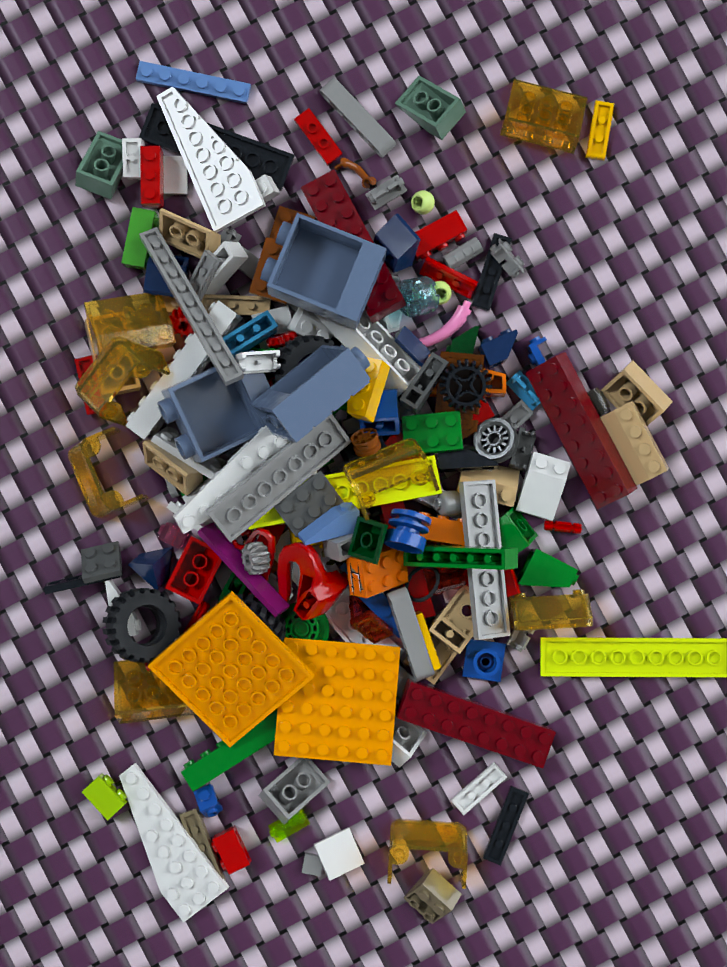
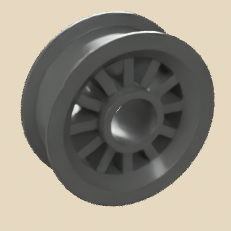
[473,418,519,463]

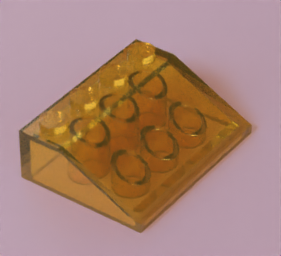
[500,79,587,154]
[84,293,176,360]
[114,660,196,724]

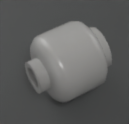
[434,491,461,516]

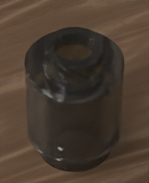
[587,387,610,416]

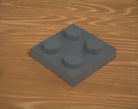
[81,541,122,584]

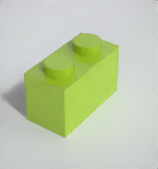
[82,773,128,821]

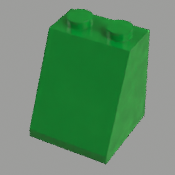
[499,505,538,553]
[517,549,579,588]

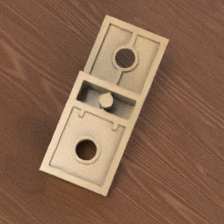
[403,583,474,685]

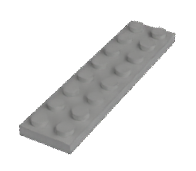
[206,414,351,542]
[459,479,511,640]

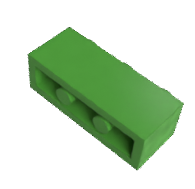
[121,207,159,270]

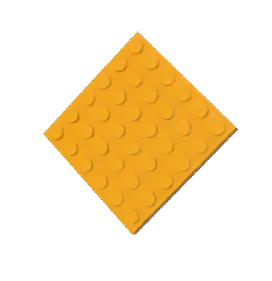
[147,591,315,747]
[274,637,400,766]

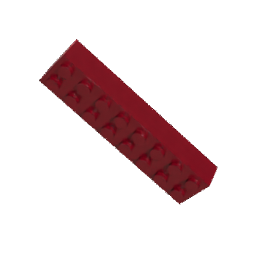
[301,169,406,324]
[526,352,638,509]
[395,678,556,768]

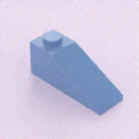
[298,502,360,545]

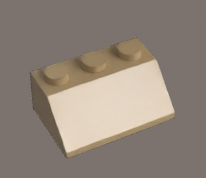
[159,208,221,258]
[600,360,673,426]
[142,440,203,496]
[456,465,520,507]

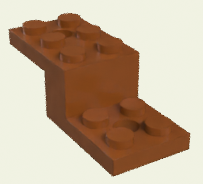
[249,206,316,304]

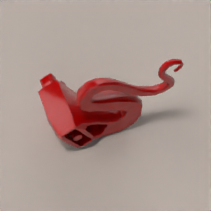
[232,527,349,620]

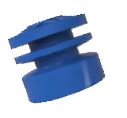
[384,509,432,554]

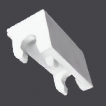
[122,138,145,180]
[235,350,281,374]

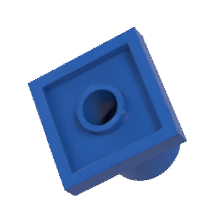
[462,638,506,682]

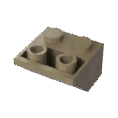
[404,868,462,924]

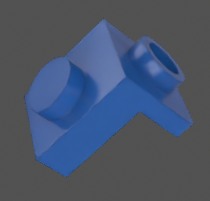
[527,336,547,367]
[194,784,223,818]

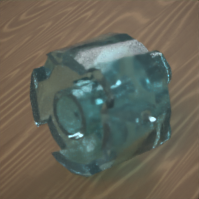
[398,276,440,318]

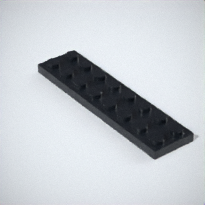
[139,103,295,192]

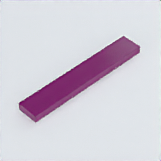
[197,523,290,617]

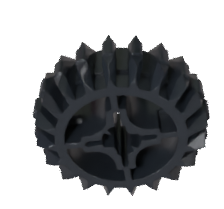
[439,359,492,412]

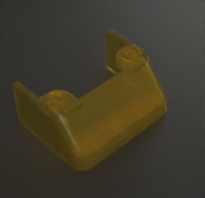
[75,337,171,426]
[68,426,148,518]
[343,438,439,520]
[508,589,593,630]
[387,819,468,889]

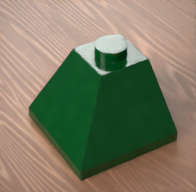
[348,516,388,565]

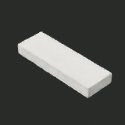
[451,762,507,815]

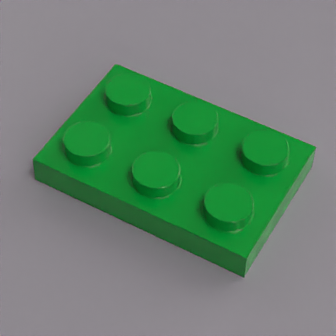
[402,411,464,456]

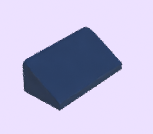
[395,326,430,367]

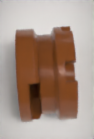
[351,428,381,457]

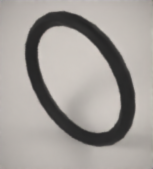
[405,566,440,602]

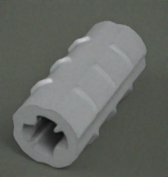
[442,237,484,269]

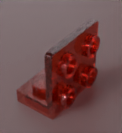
[423,567,467,595]
[349,595,393,644]

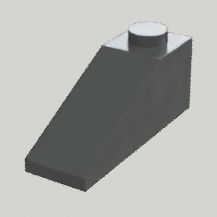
[400,352,449,415]

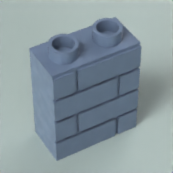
[260,213,387,330]
[250,345,371,443]
[157,350,270,462]

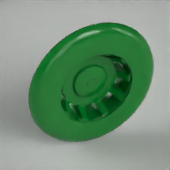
[281,602,329,641]

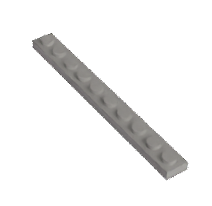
[139,227,244,386]

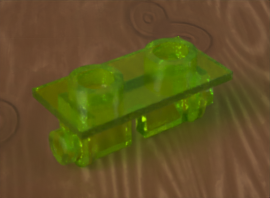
[268,808,311,843]

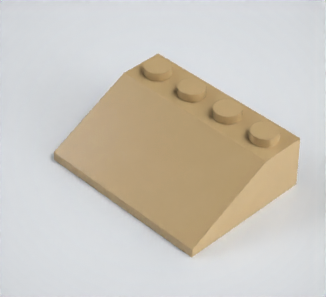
[600,400,669,486]

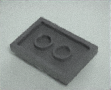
[274,471,344,537]

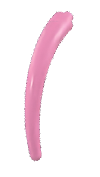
[419,300,472,347]

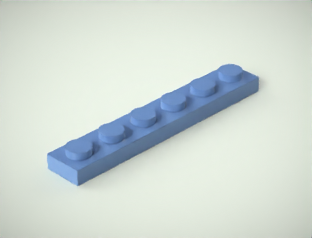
[136,61,251,104]

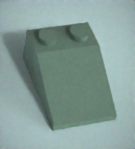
[395,76,466,140]
[75,131,123,199]

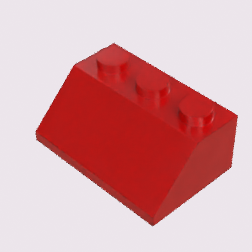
[165,535,222,605]

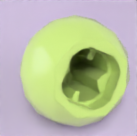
[411,190,435,215]
[428,281,452,305]

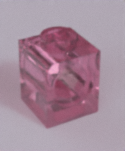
[158,522,190,549]

